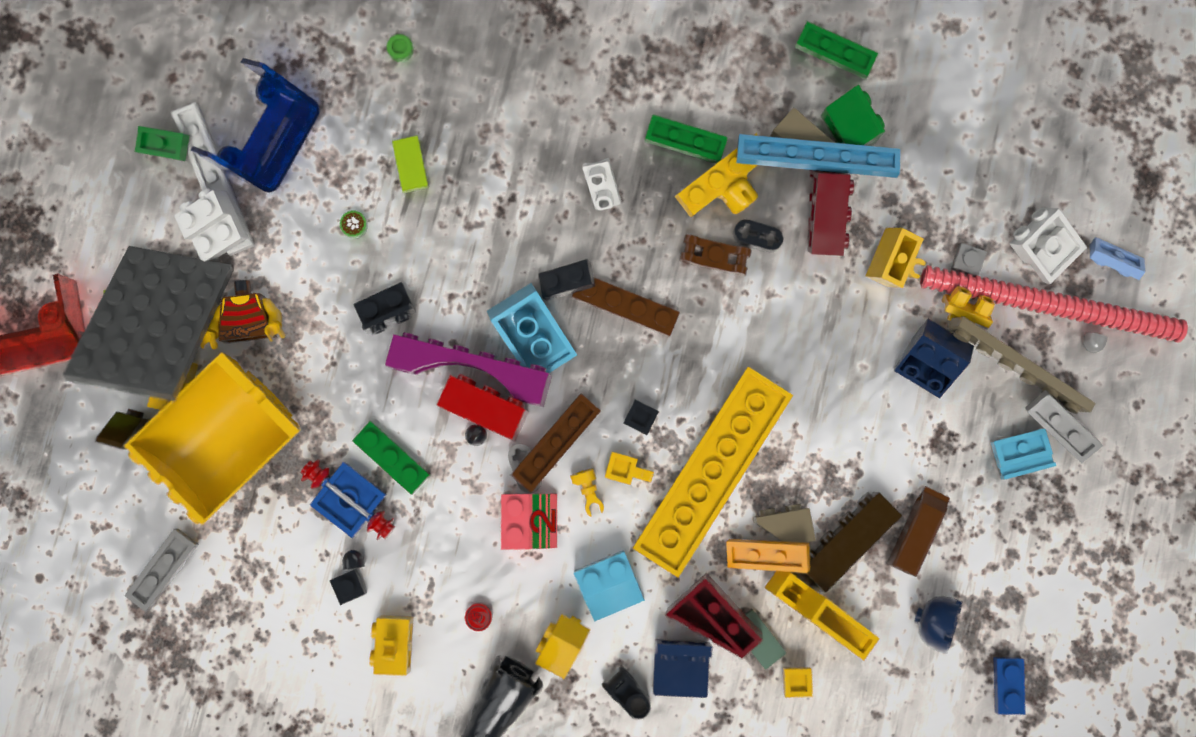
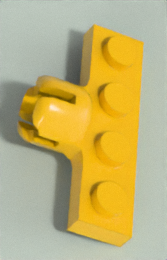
[675,133,758,217]

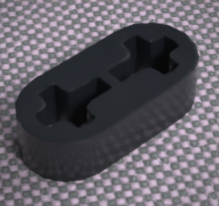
[733,219,783,253]

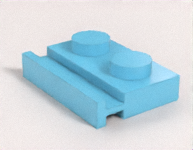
[990,428,1056,480]

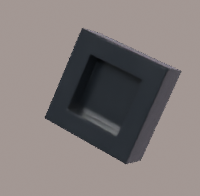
[623,399,659,436]
[329,569,367,605]

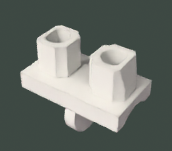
[583,158,621,210]

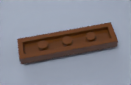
[572,277,680,338]
[510,394,601,493]

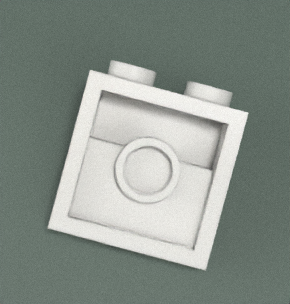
[174,188,248,261]
[1009,207,1087,284]

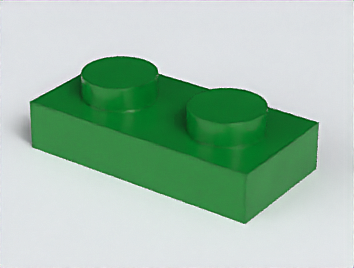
[134,126,190,161]

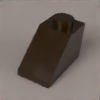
[95,408,150,450]

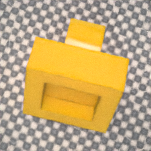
[783,667,813,698]

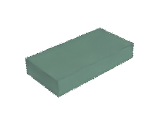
[745,609,786,670]

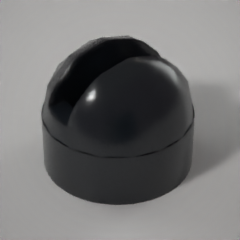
[465,424,487,446]
[342,550,365,570]

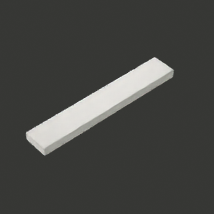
[171,102,255,256]

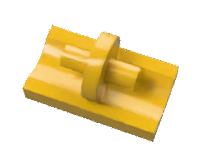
[941,285,995,328]

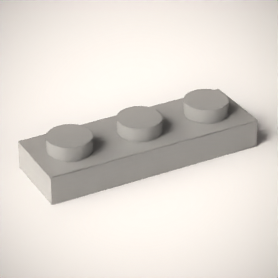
[1025,390,1103,463]
[124,529,199,612]

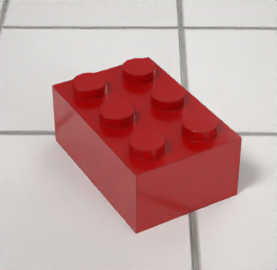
[436,374,529,441]

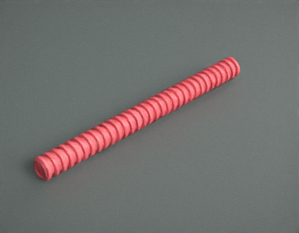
[920,265,1188,343]

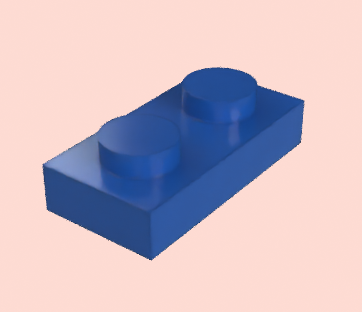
[993,657,1026,715]

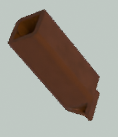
[887,486,950,577]

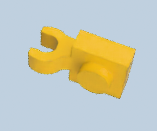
[605,452,654,485]

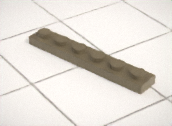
[947,317,1096,414]

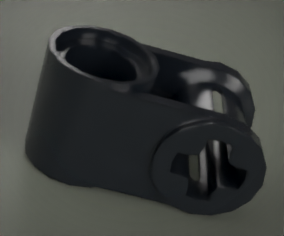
[601,665,651,720]

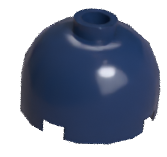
[914,596,963,654]

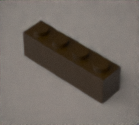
[804,492,903,593]

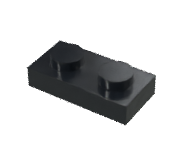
[538,259,595,301]

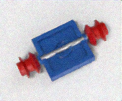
[300,459,396,541]

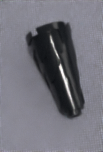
[462,655,543,737]

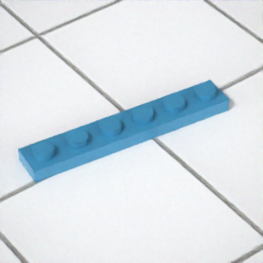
[736,134,901,178]

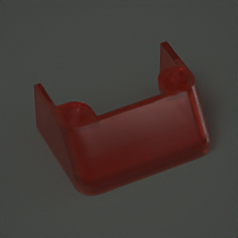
[0,274,85,377]

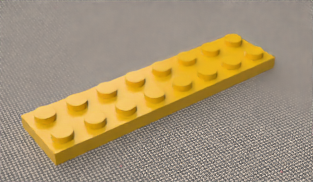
[632,367,793,578]

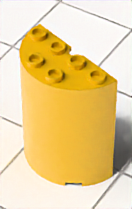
[124,352,301,525]

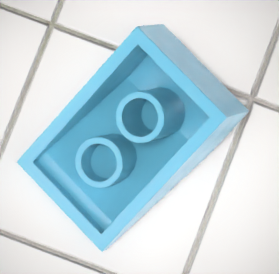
[487,283,577,373]

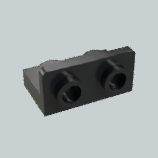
[353,282,416,335]

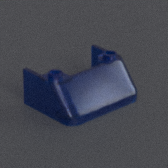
[190,58,320,193]

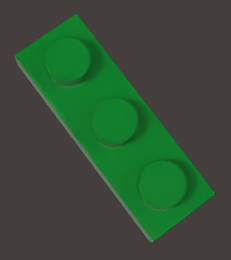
[795,21,878,80]
[644,115,728,164]
[352,421,430,495]

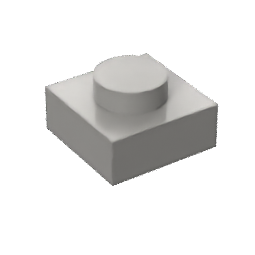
[951,243,987,277]

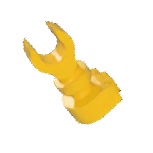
[570,468,604,517]

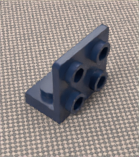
[653,639,712,698]

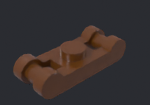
[679,234,752,276]

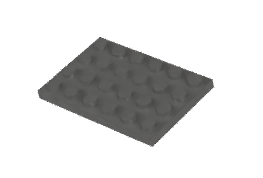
[62,246,233,401]

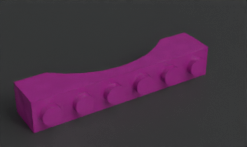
[385,332,552,408]

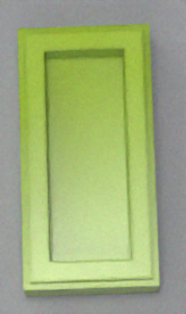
[392,136,429,193]

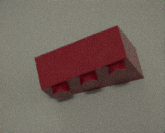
[807,170,854,256]
[665,572,763,659]

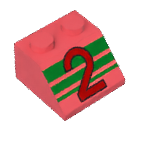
[501,494,557,550]

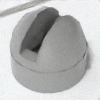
[1083,332,1108,353]

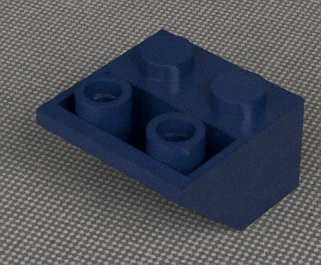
[894,318,974,398]

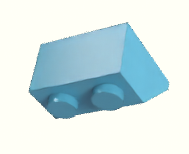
[574,550,645,621]

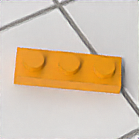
[726,539,810,573]

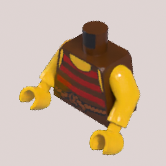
[200,280,286,349]

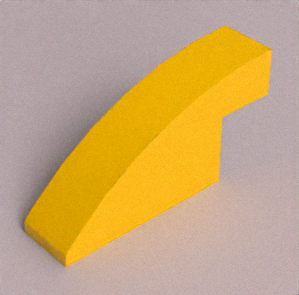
[764,571,880,661]

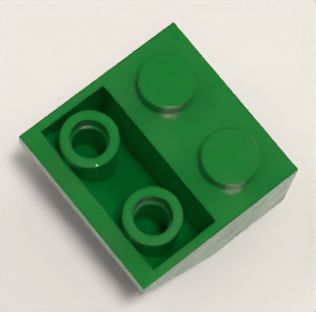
[821,85,885,146]

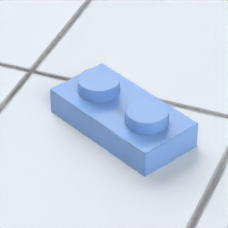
[1090,237,1145,280]

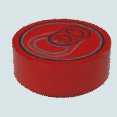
[465,603,493,631]

